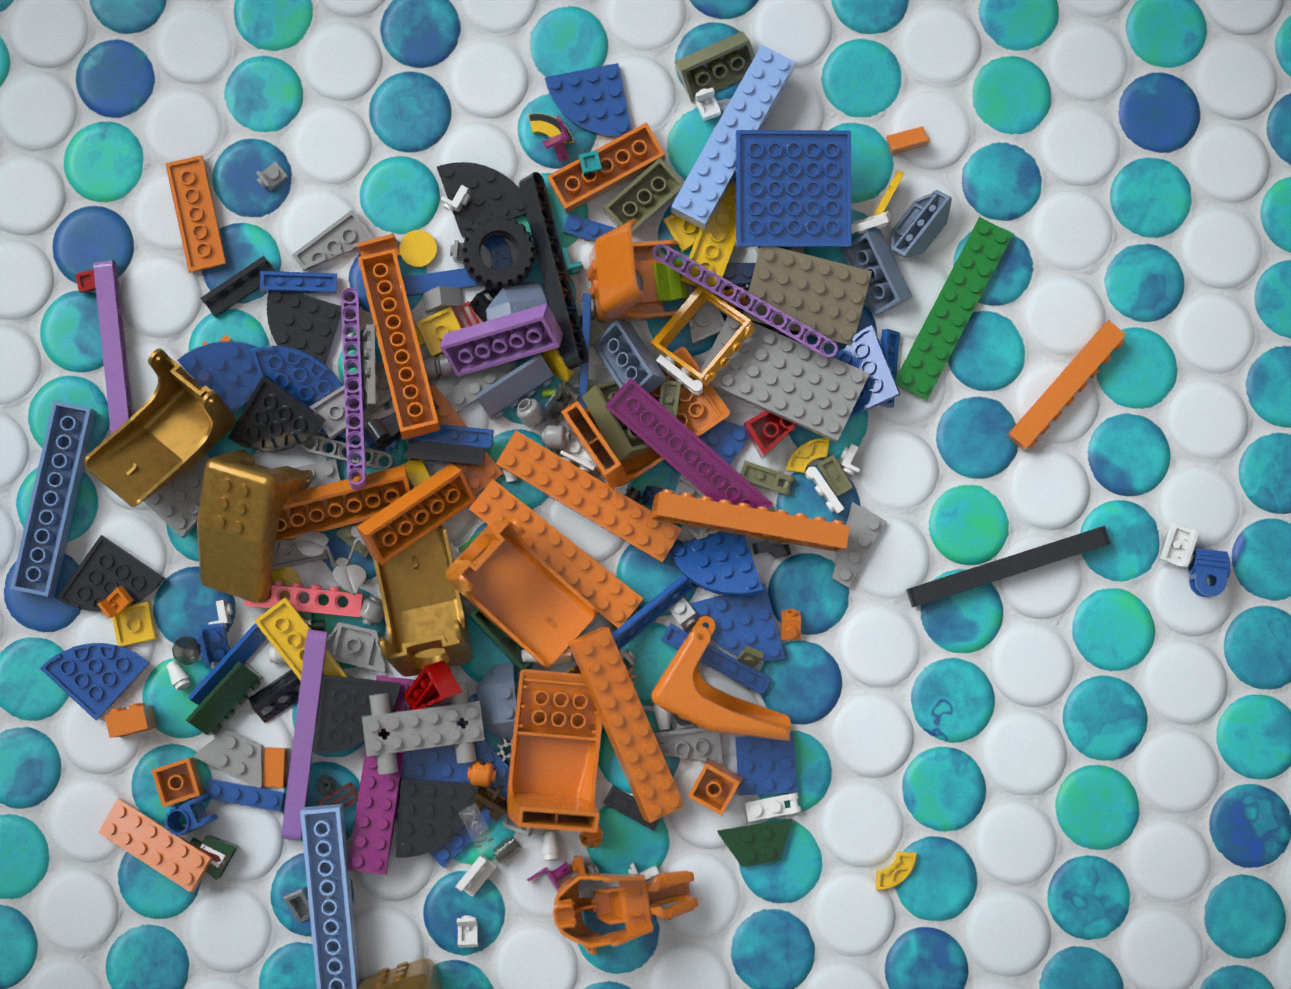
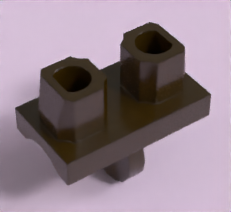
[473,786,508,821]

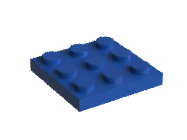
[735,733,797,796]

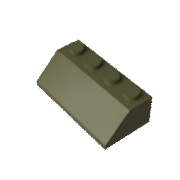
[674,31,755,102]
[603,158,684,233]
[582,380,651,462]

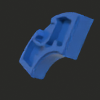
[483,237,512,270]

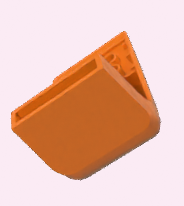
[561,347,730,488]
[507,669,602,833]

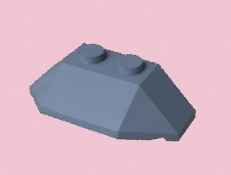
[891,190,952,258]
[485,283,550,321]
[476,663,517,742]

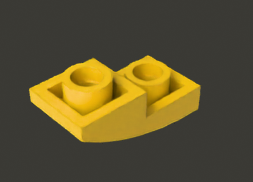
[402,460,430,488]

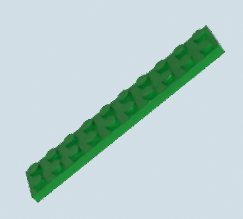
[895,217,1013,401]

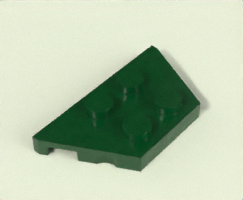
[717,818,792,867]

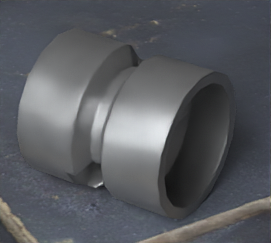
[423,354,454,382]

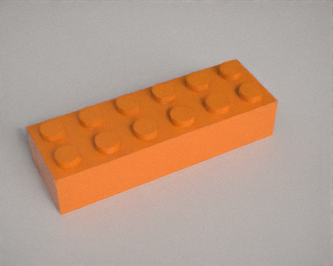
[547,122,665,214]
[356,463,476,565]

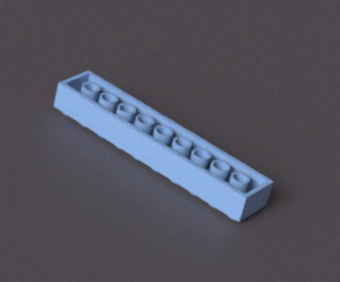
[671,45,795,230]
[300,804,360,989]

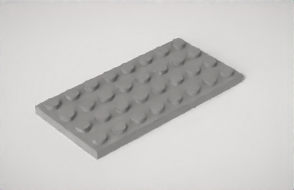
[700,316,870,443]

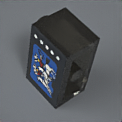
[541,379,579,426]

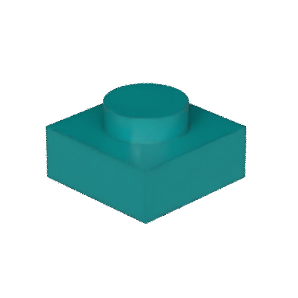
[579,150,602,175]

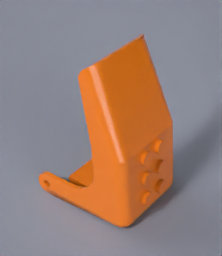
[587,218,678,323]
[445,518,597,668]
[651,616,791,741]

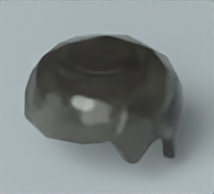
[172,636,202,665]

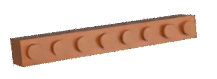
[1006,320,1126,451]

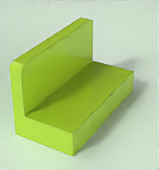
[653,260,688,302]

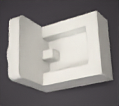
[695,88,721,121]
[441,185,470,212]
[840,444,861,476]
[208,600,233,628]
[628,862,659,882]
[457,916,478,948]

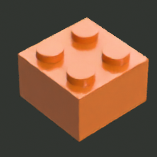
[105,703,157,738]
[151,757,205,808]
[688,759,743,816]

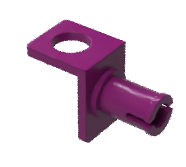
[542,115,569,161]
[526,862,572,891]

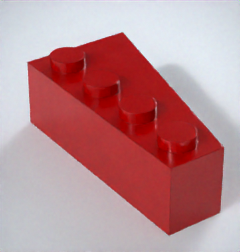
[743,411,799,459]

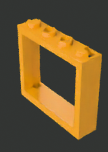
[651,285,755,386]

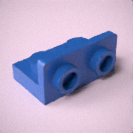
[196,622,230,668]

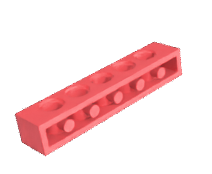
[245,581,365,617]

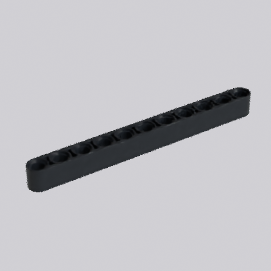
[519,172,589,370]
[906,526,1111,608]

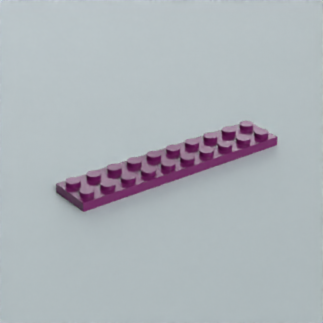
[604,377,773,509]
[348,675,415,875]

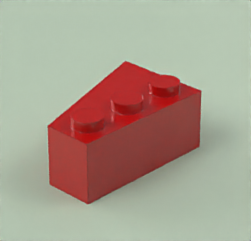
[404,660,463,710]

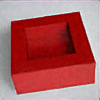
[75,270,96,293]

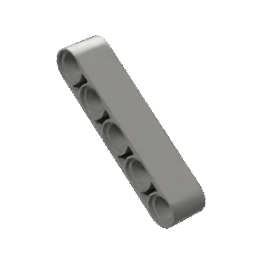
[301,435,395,471]

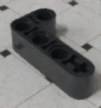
[364,399,439,450]

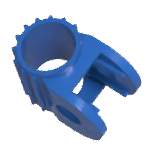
[1188,548,1231,597]
[164,793,219,836]

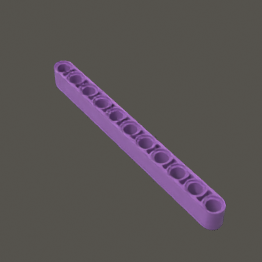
[653,244,838,357]
[94,260,133,434]
[341,288,367,491]
[281,630,328,841]

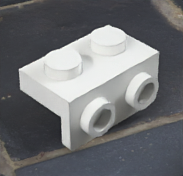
[1159,523,1199,567]

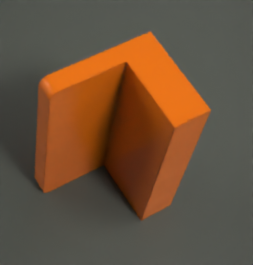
[886,126,930,155]
[357,234,401,257]
[263,747,288,788]

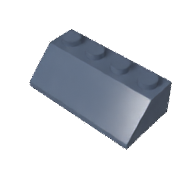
[841,229,913,317]
[593,319,666,393]
[475,353,554,419]

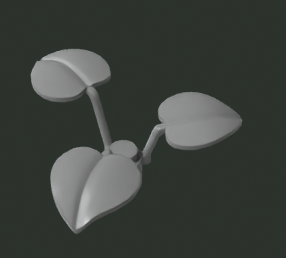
[292,521,366,595]

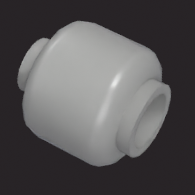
[516,399,545,427]
[542,425,571,450]
[360,596,384,626]

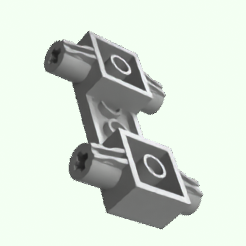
[362,682,485,774]

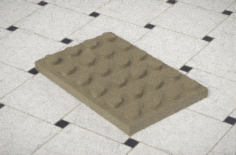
[743,246,872,345]

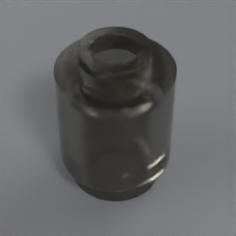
[493,836,522,864]

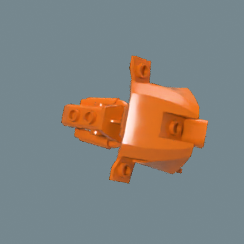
[553,855,698,955]

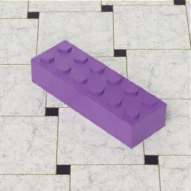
[440,303,563,377]

